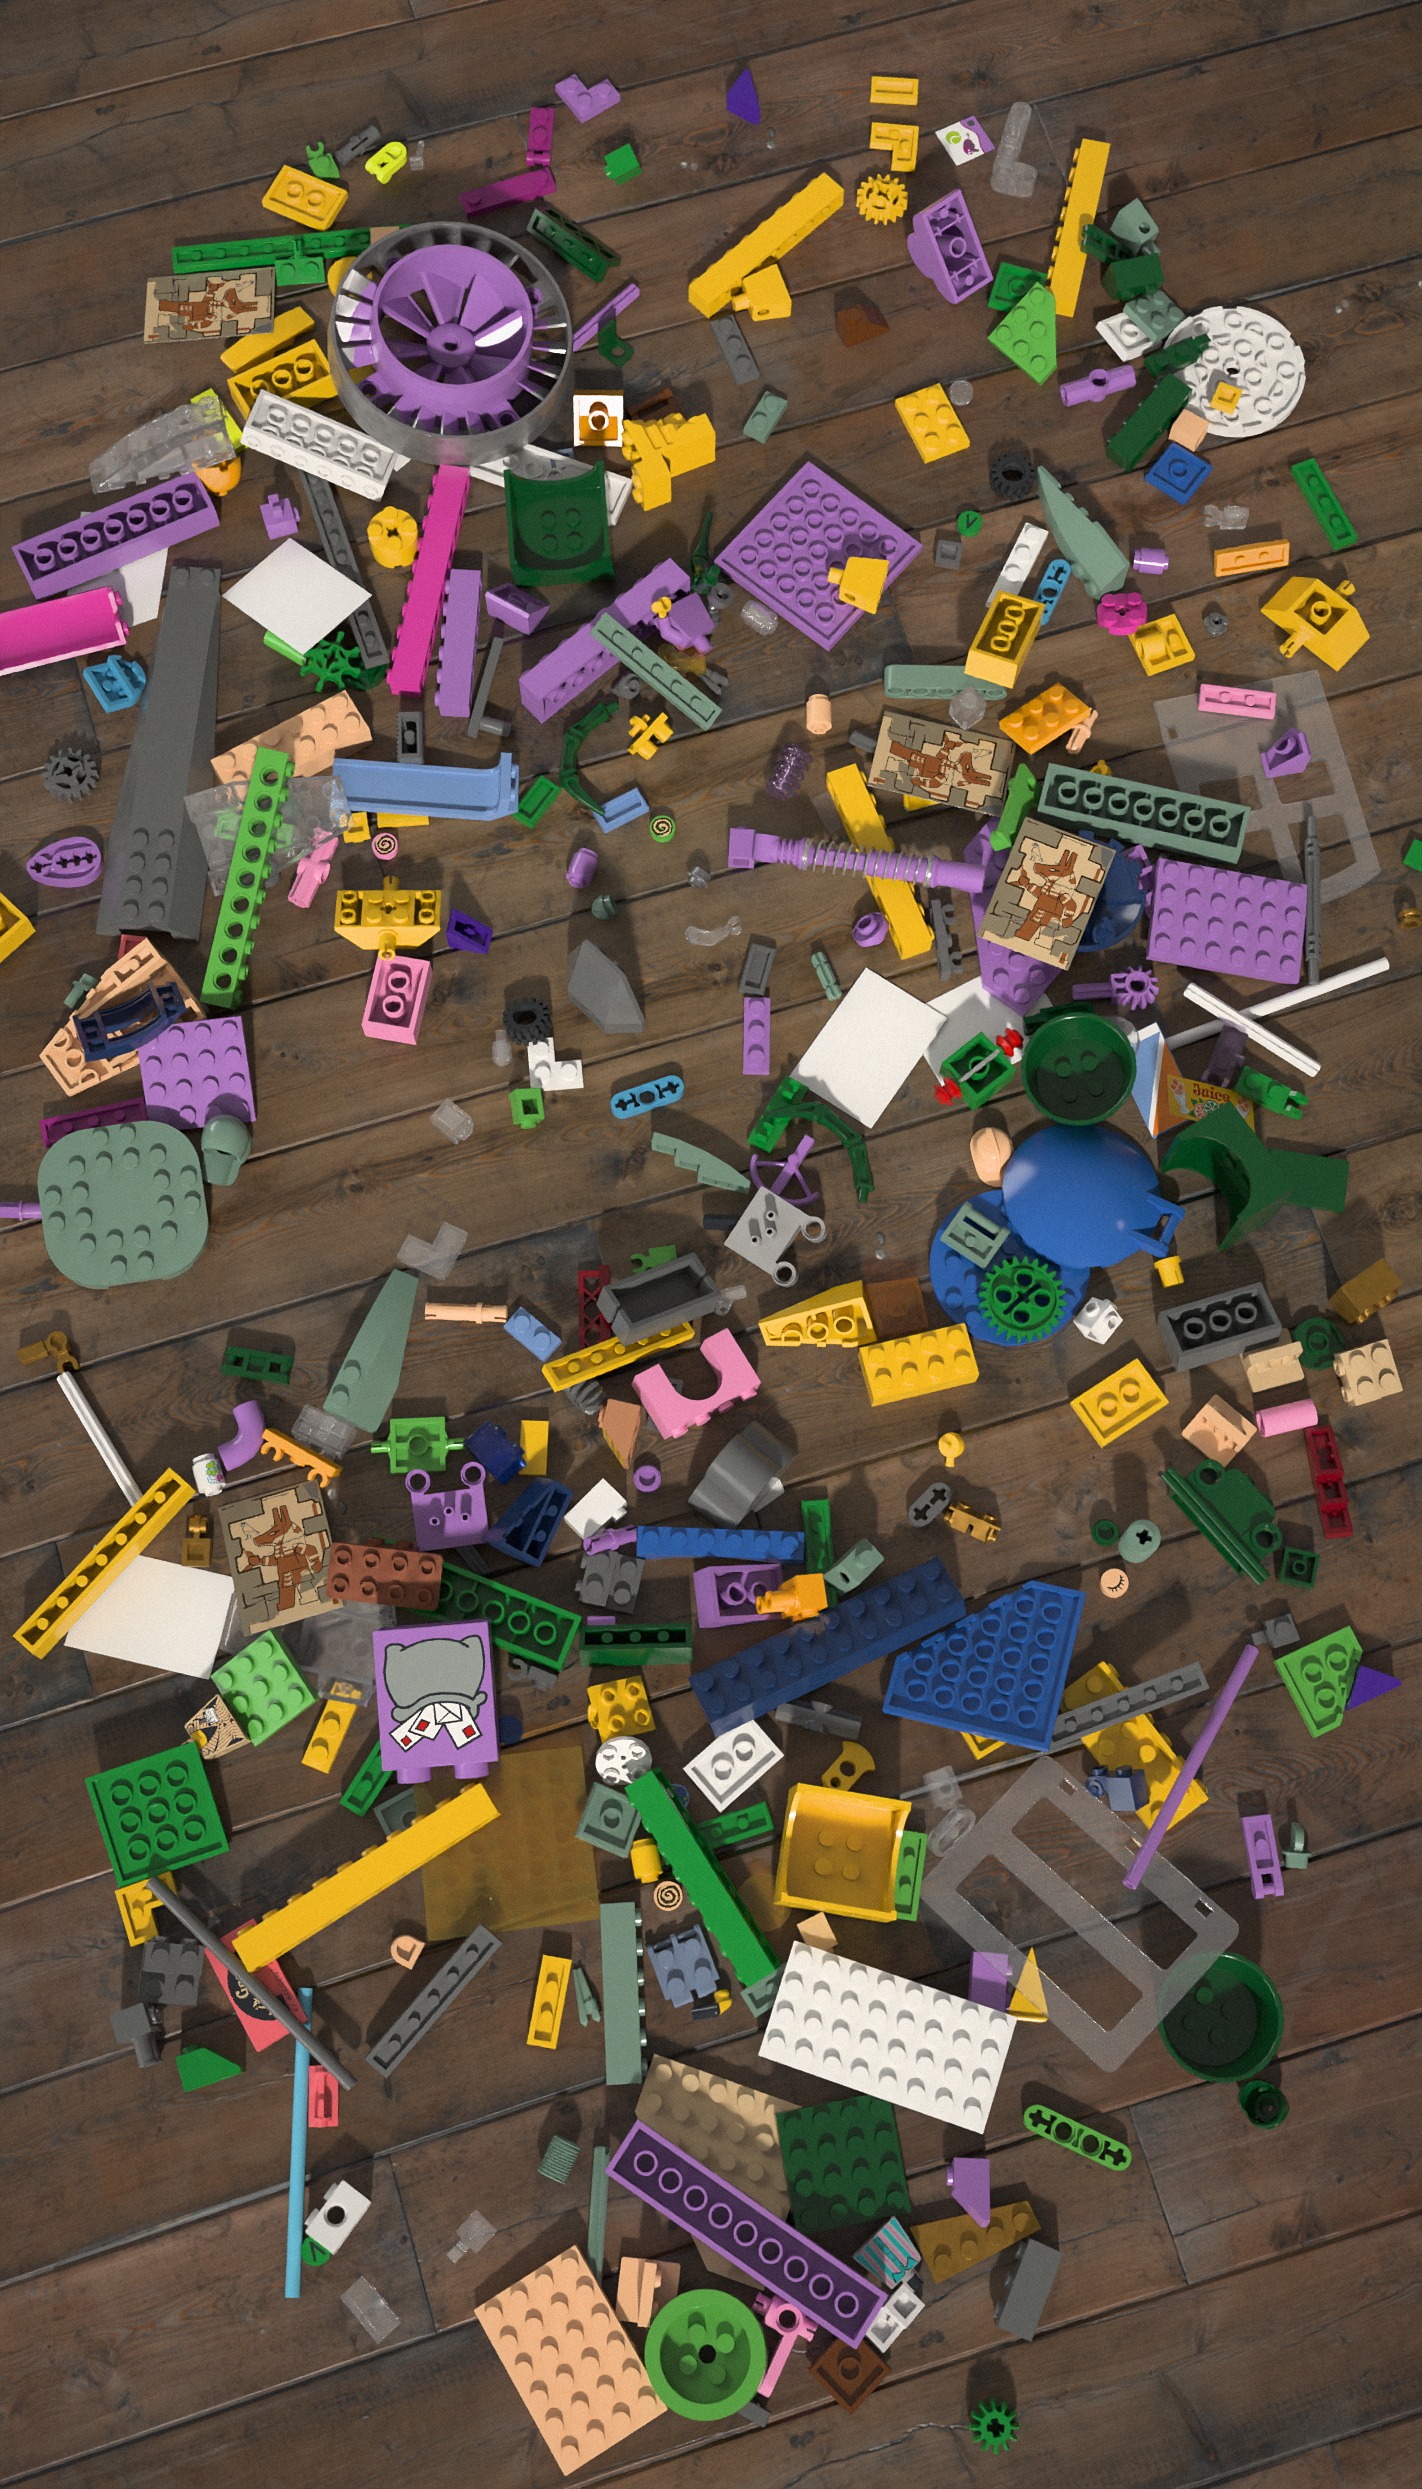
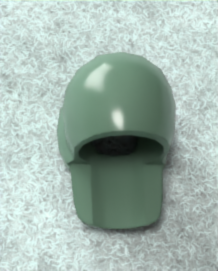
[201,1114,252,1186]

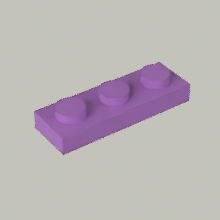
[743,997,770,1075]

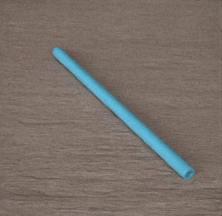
[285,1988,313,2298]

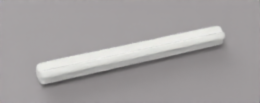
[1184,983,1321,1077]
[57,1371,143,1507]

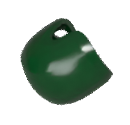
[1237,2078,1290,2131]

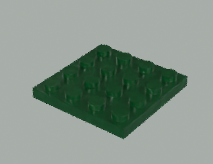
[774,2094,911,2235]

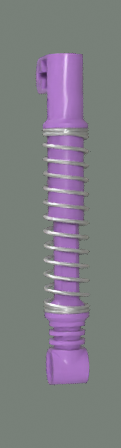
[752,834,987,894]

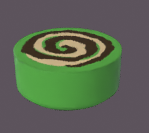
[650,815,675,843]

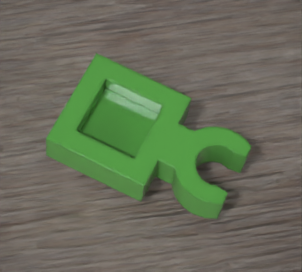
[306,142,340,182]
[631,1245,677,1275]

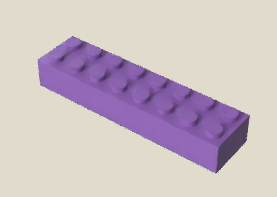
[11,470,220,602]
[519,558,690,724]

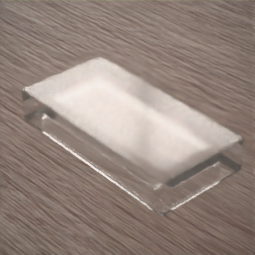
[340,2275,402,2344]

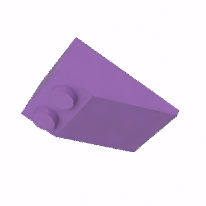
[693,1564,786,1628]

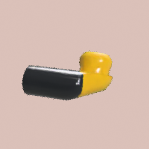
[692,1989,732,2022]

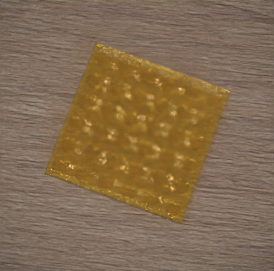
[413,1746,600,1942]

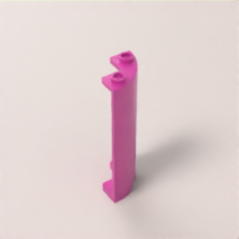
[0,585,130,676]

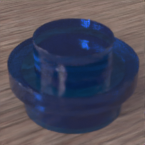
[498,1716,523,1745]

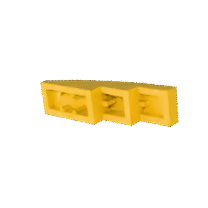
[220,306,315,374]

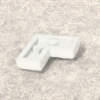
[527,1037,584,1091]

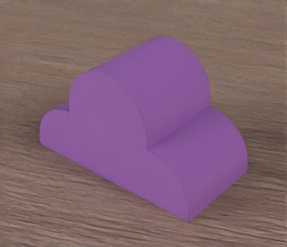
[907,189,993,304]

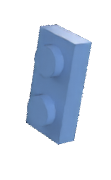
[503,1307,562,1362]

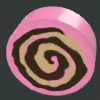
[372,833,399,860]

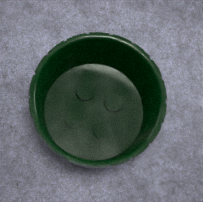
[1020,1012,1137,1126]
[1156,1951,1284,2083]

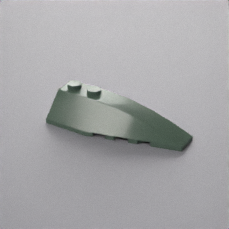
[1035,465,1130,603]
[323,1269,419,1435]

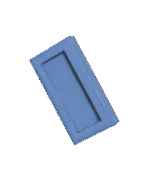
[592,787,649,834]

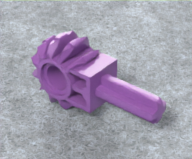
[1072,965,1159,1010]

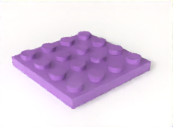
[135,1015,257,1130]

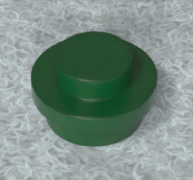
[1091,1519,1119,1547]

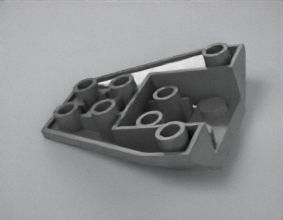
[567,939,646,1033]

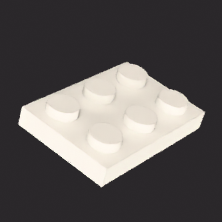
[683,1720,784,1813]

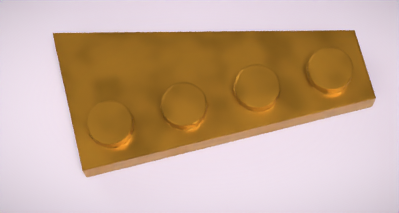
[909,2200,1041,2284]

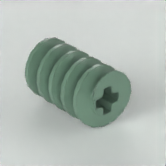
[1118,1519,1161,1563]

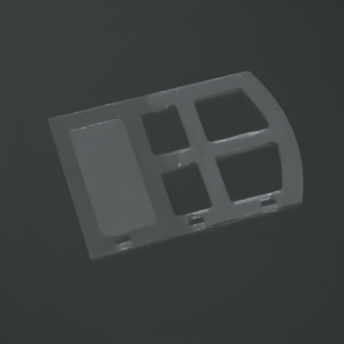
[1153,670,1381,904]

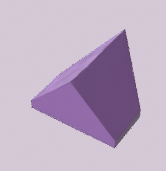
[1260,727,1312,778]

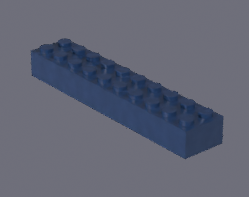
[688,1556,966,1738]

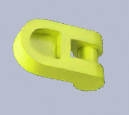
[365,142,407,184]

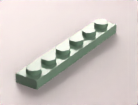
[588,612,722,731]

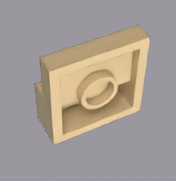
[1333,1339,1403,1406]

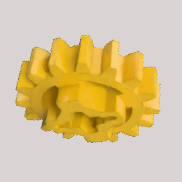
[856,174,908,225]

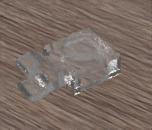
[1203,505,1249,530]
[447,2209,497,2263]

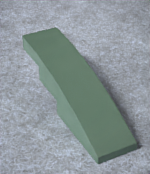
[651,1132,751,1195]

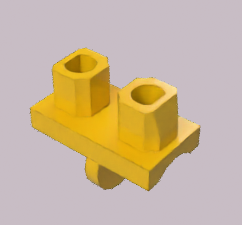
[628,712,673,760]

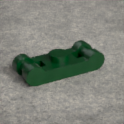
[1080,224,1131,266]
[220,1346,295,1386]

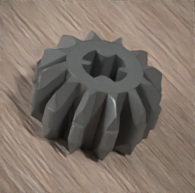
[563,1378,607,1415]

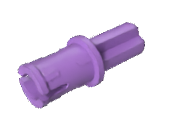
[0,1200,42,1221]

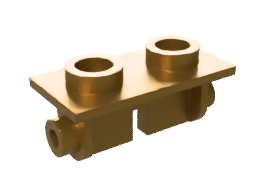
[943,1500,1002,1543]

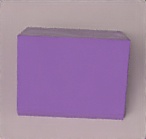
[485,583,550,636]

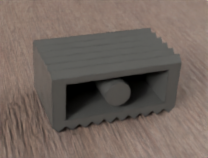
[396,711,425,765]

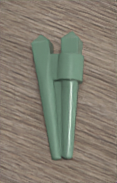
[573,1967,602,2026]

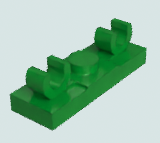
[747,1075,809,1155]

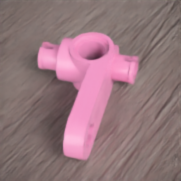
[751,2292,818,2397]

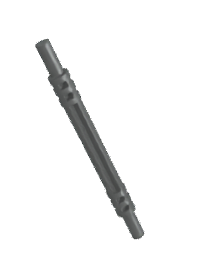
[1304,816,1322,985]

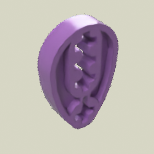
[26,837,103,888]

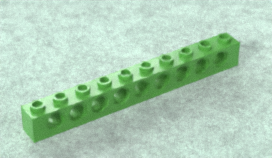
[200,747,295,1011]

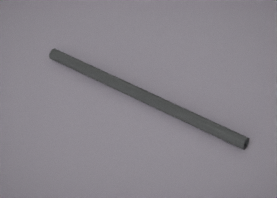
[146,1875,359,2092]

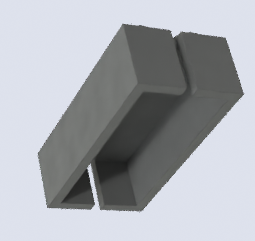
[596,1252,722,1347]

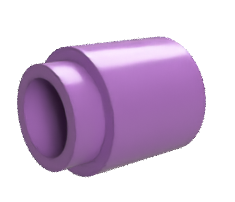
[1132,547,1169,575]
[566,848,598,889]

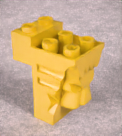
[621,413,716,511]

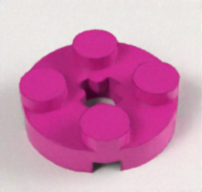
[1097,592,1147,635]

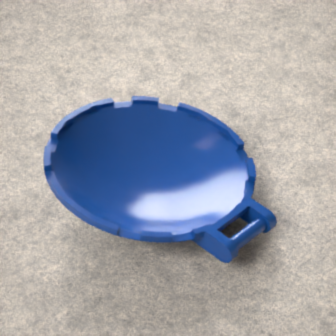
[1002,1124,1186,1269]

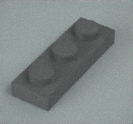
[710,314,759,386]

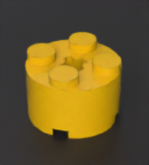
[367,506,419,568]

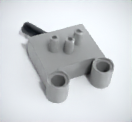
[703,1186,828,1287]

